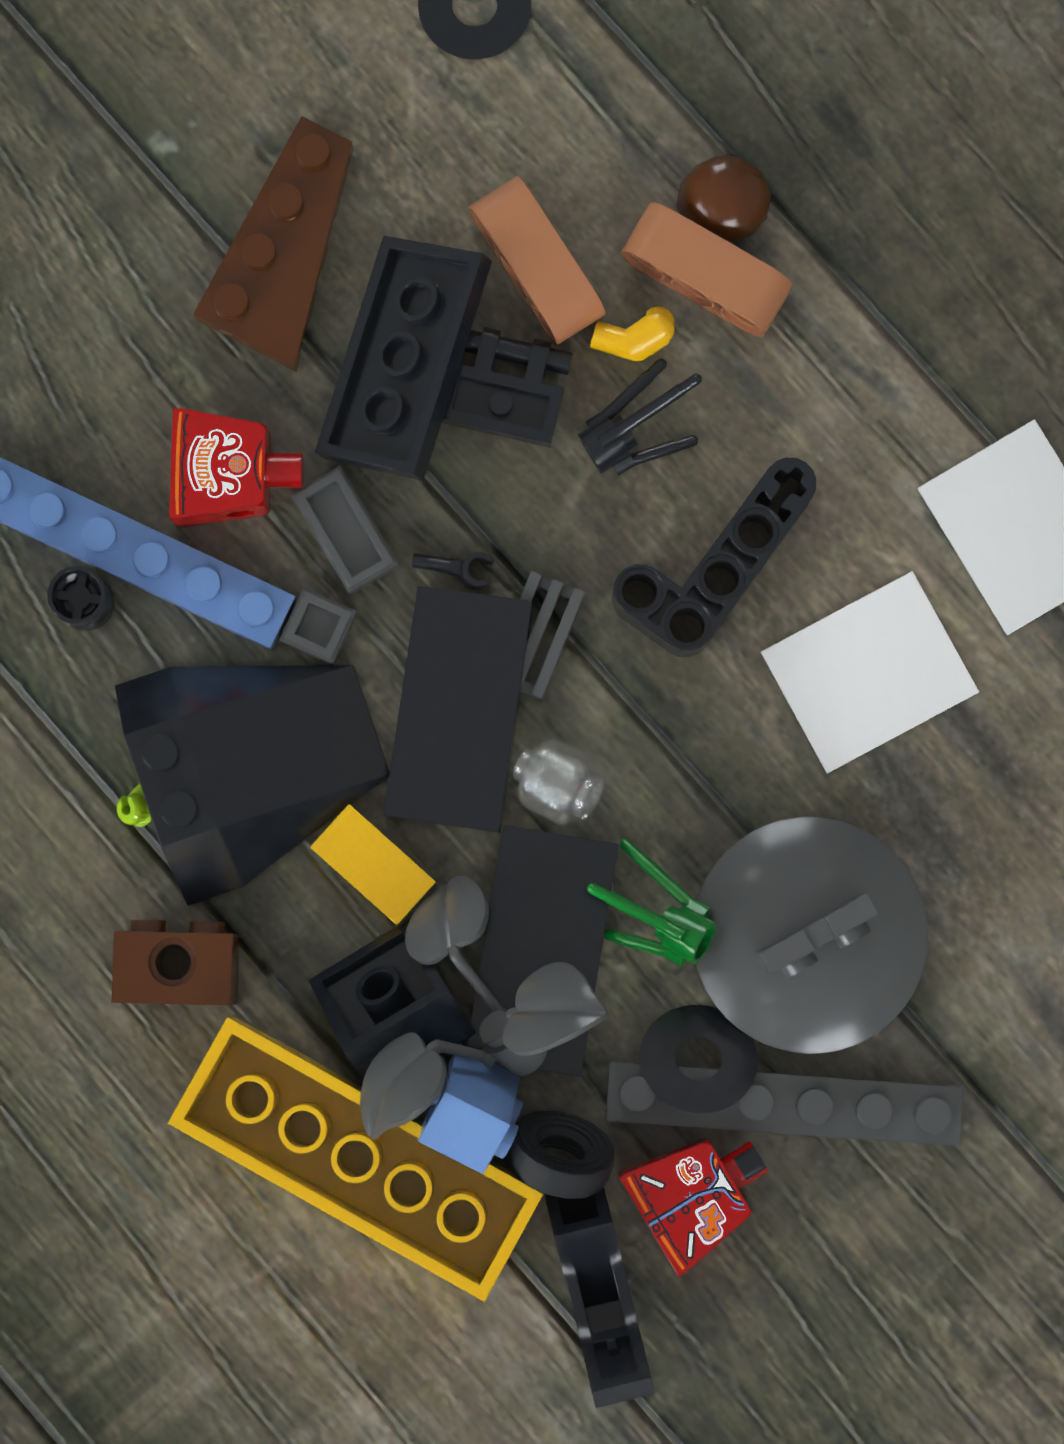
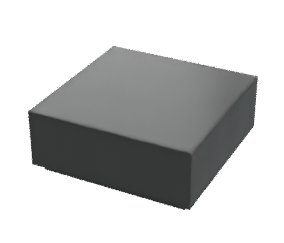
[280,588,358,665]

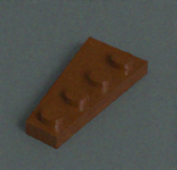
[193,116,354,372]

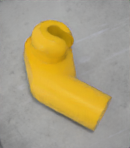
[590,306,675,361]

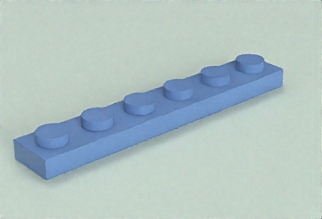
[0,457,297,651]

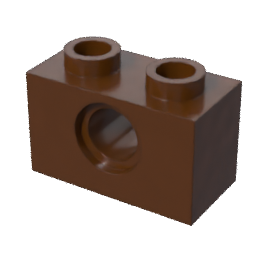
[111,920,239,1005]

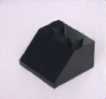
[308,919,476,1080]

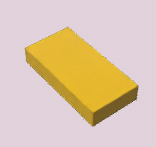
[310,804,437,926]

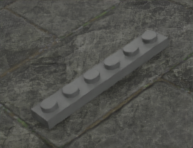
[605,1061,964,1147]

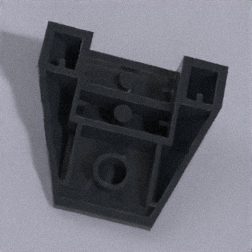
[115,665,390,906]

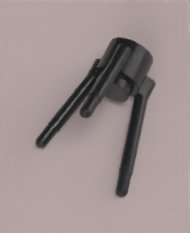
[578,358,702,476]

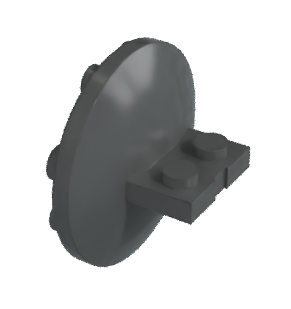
[695,817,928,1054]

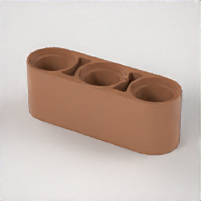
[468,176,606,346]
[620,202,793,337]

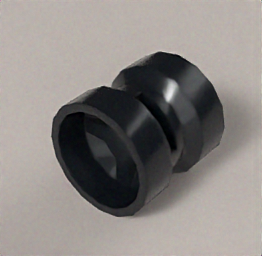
[47,566,115,631]

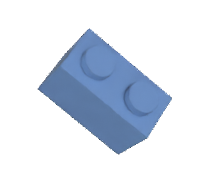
[418,1055,523,1174]

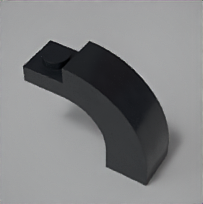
[544,1187,655,1408]

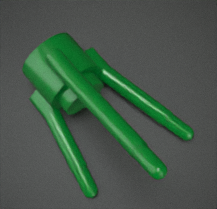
[587,839,717,966]

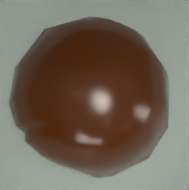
[677,155,771,243]

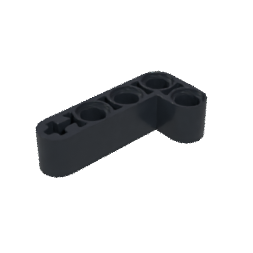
[612,457,816,657]

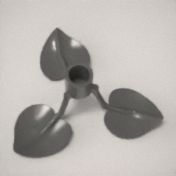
[360,876,609,1140]

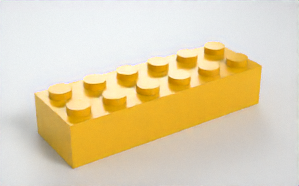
[168,1016,543,1302]

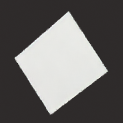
[917,419,1064,635]
[761,571,979,774]

